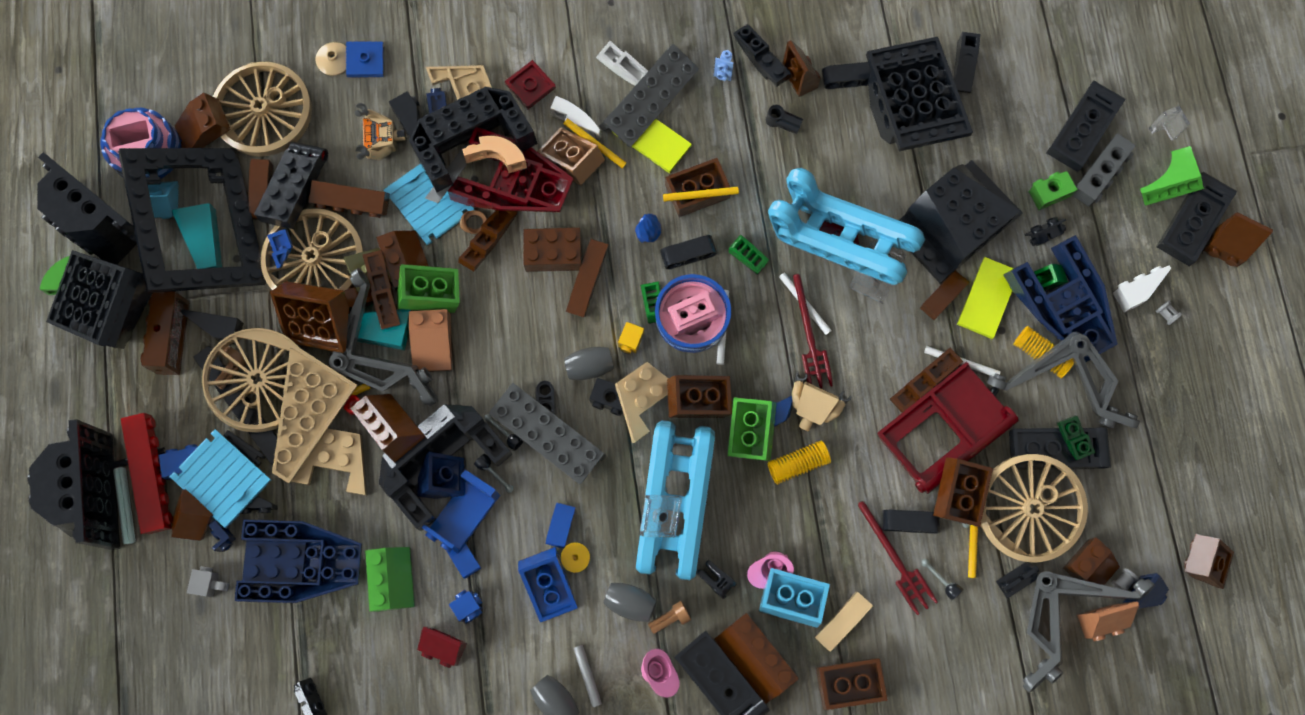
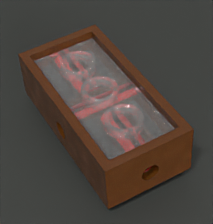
[140,291,190,375]

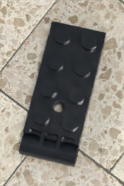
[1046,80,1126,172]
[254,142,329,229]
[1156,172,1237,267]
[1009,427,1111,470]
[674,630,770,715]

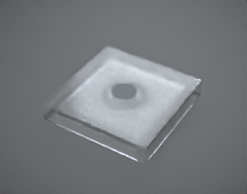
[639,495,682,537]

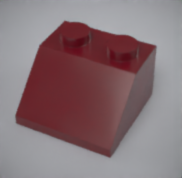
[417,626,467,668]

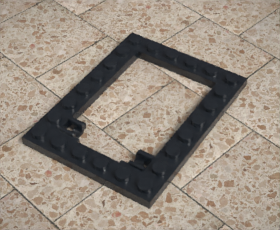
[118,148,267,293]

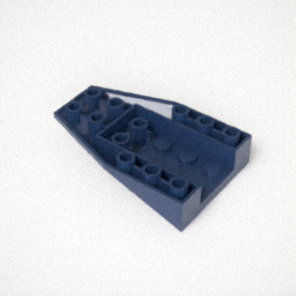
[234,520,362,603]

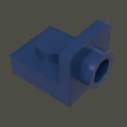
[426,88,447,114]
[209,520,236,552]

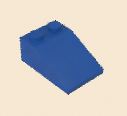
[518,547,578,623]

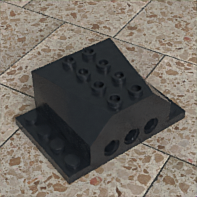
[866,36,973,152]
[37,152,137,264]
[899,160,1023,283]
[46,250,152,349]
[27,419,120,550]

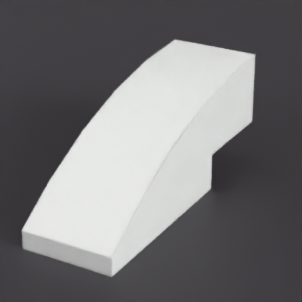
[596,41,648,86]
[550,96,601,141]

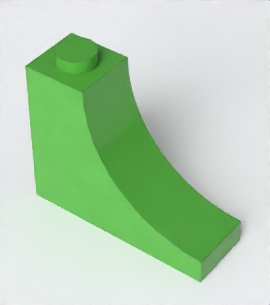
[1140,146,1204,206]

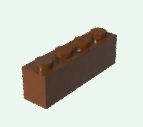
[309,180,390,218]

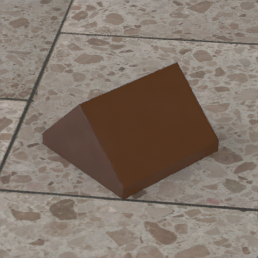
[171,489,213,541]

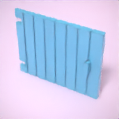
[384,164,475,246]
[169,429,271,528]

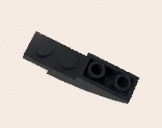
[733,24,791,87]

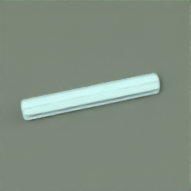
[114,467,136,544]

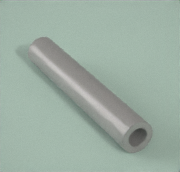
[573,645,602,708]

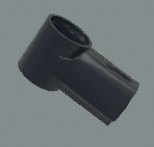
[765,105,803,135]

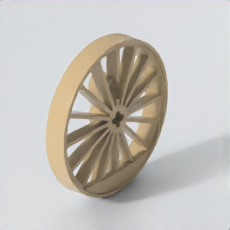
[213,62,312,157]
[261,209,364,291]
[202,328,298,432]
[981,454,1088,562]

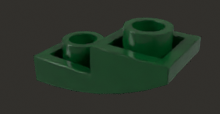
[1057,415,1095,460]

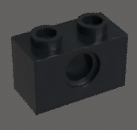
[589,378,624,416]

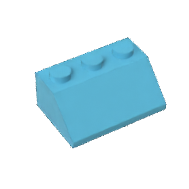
[759,568,830,628]

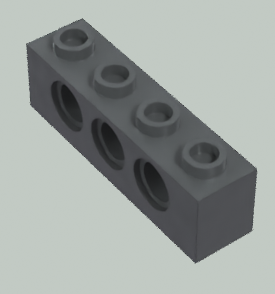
[1072,133,1136,207]

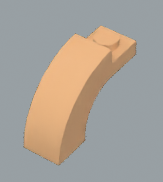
[462,136,527,173]

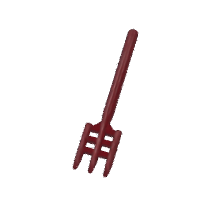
[793,274,833,389]
[858,501,938,615]

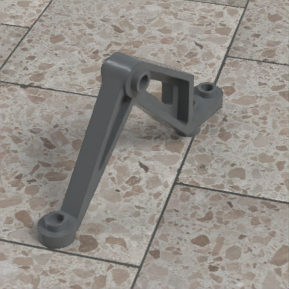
[329,268,438,406]
[987,332,1140,429]
[1023,571,1155,693]

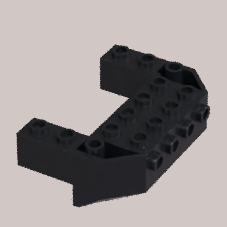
[409,87,538,193]
[379,404,513,531]

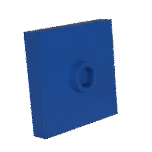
[346,41,384,77]

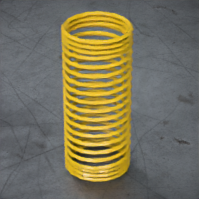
[1013,326,1074,378]
[768,440,831,485]

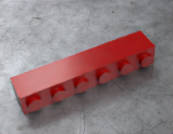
[120,413,173,535]

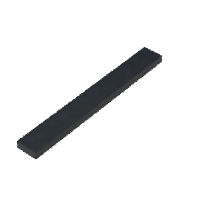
[193,346,277,466]

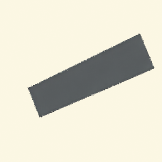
[425,145,468,203]

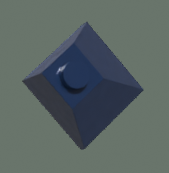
[417,452,464,499]
[1123,573,1169,609]

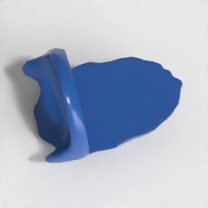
[635,213,661,243]

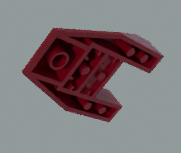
[448,127,573,212]

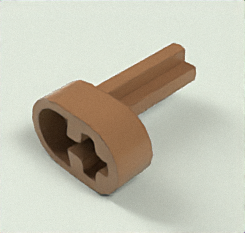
[215,346,249,389]
[648,601,691,634]

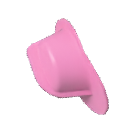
[747,551,794,589]
[641,649,680,698]

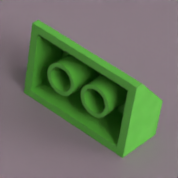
[397,264,460,313]
[728,398,777,461]
[365,547,415,612]

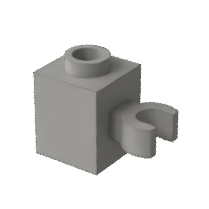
[187,566,229,597]

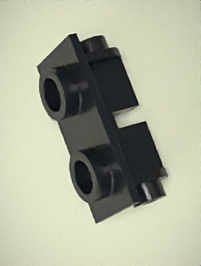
[1024,217,1066,246]
[996,562,1039,599]
[293,678,327,715]

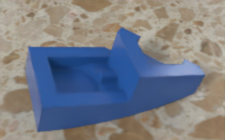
[267,229,293,269]
[774,396,793,427]

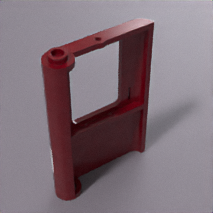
[877,361,1019,494]

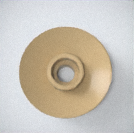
[316,42,346,76]

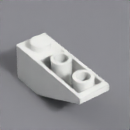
[1113,266,1171,313]

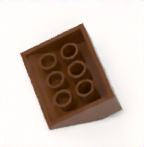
[270,281,349,353]

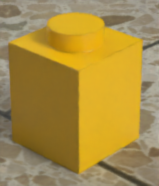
[618,322,644,354]

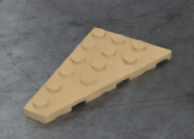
[272,343,357,484]

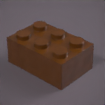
[665,158,731,217]
[524,228,582,272]
[667,375,732,418]
[933,457,993,527]
[816,658,888,710]

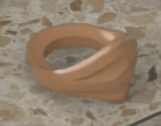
[460,210,487,234]

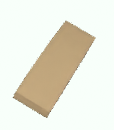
[815,592,873,652]

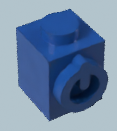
[449,590,483,624]

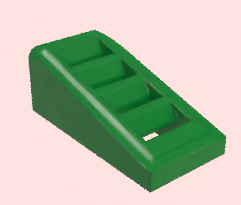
[728,235,769,275]
[640,281,661,324]

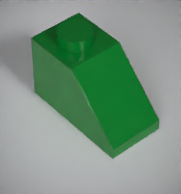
[1034,264,1068,291]

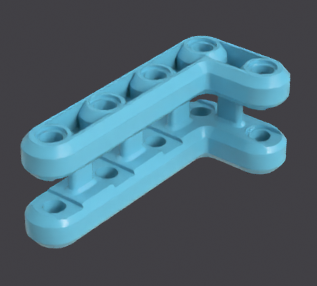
[768,168,925,285]
[636,420,715,580]

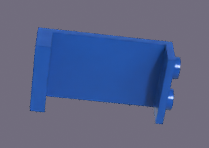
[422,470,501,554]

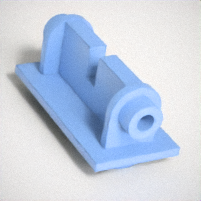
[714,50,733,81]

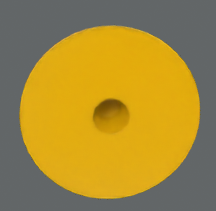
[561,543,590,573]

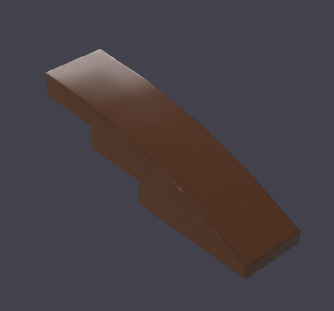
[458,210,517,272]
[566,239,609,317]
[363,250,401,330]
[890,347,963,413]

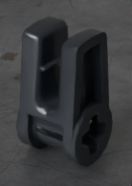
[697,559,737,600]

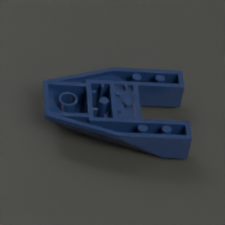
[1003,235,1118,363]

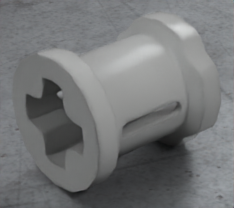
[1155,300,1182,325]
[1111,568,1139,591]

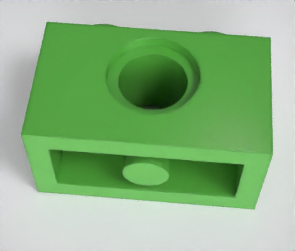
[1028,171,1077,210]

